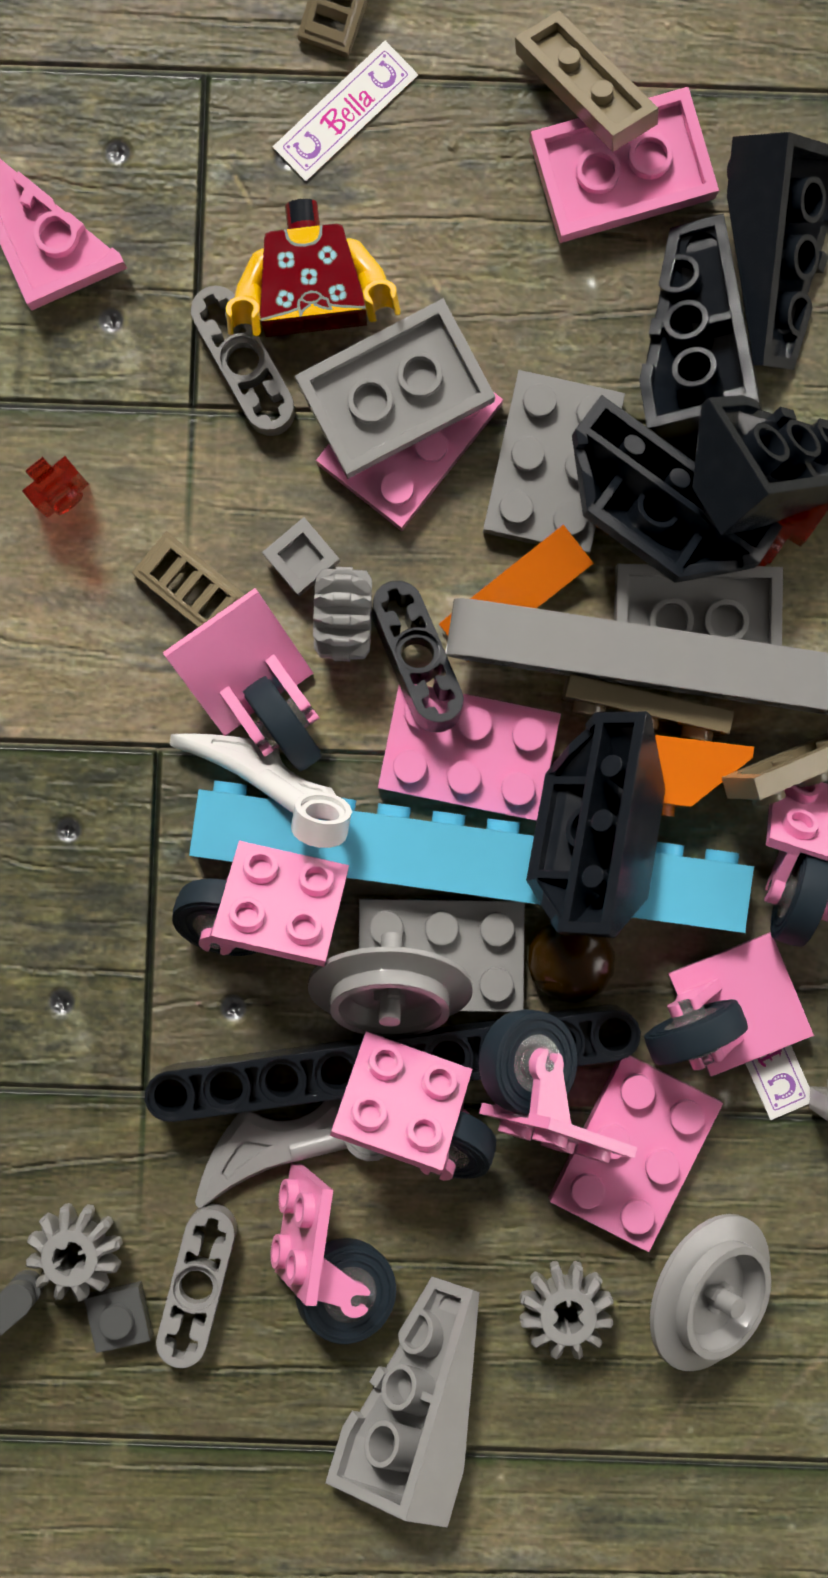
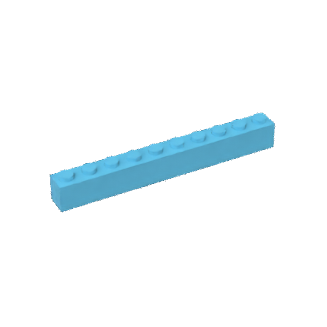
[189,780,754,933]

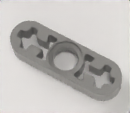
[191,286,295,436]
[156,1203,237,1368]

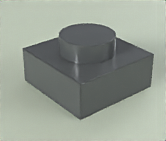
[84,1281,153,1353]

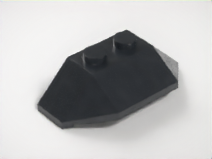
[572,395,783,583]
[526,711,665,938]

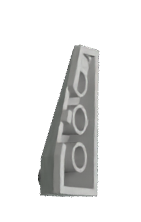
[325,1277,480,1528]

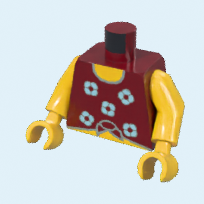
[225,198,401,337]

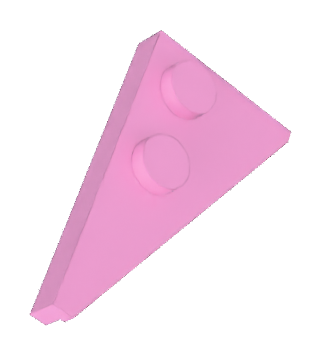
[0,159,127,311]

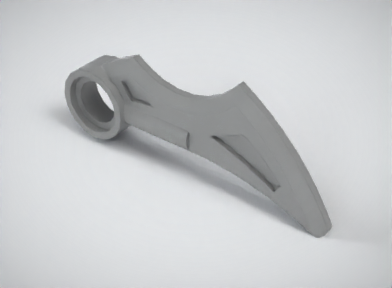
[195,1099,386,1208]

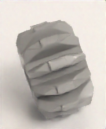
[313,567,372,662]
[26,1203,123,1301]
[519,1261,613,1360]

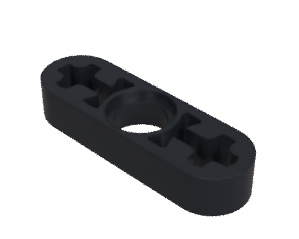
[372,581,464,733]

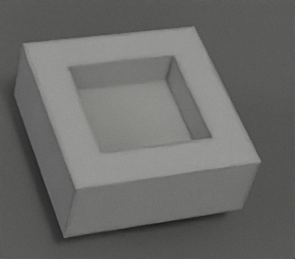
[262,517,340,597]

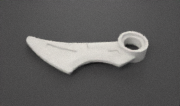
[170,733,352,848]

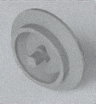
[308,932,473,1037]
[650,1214,771,1371]

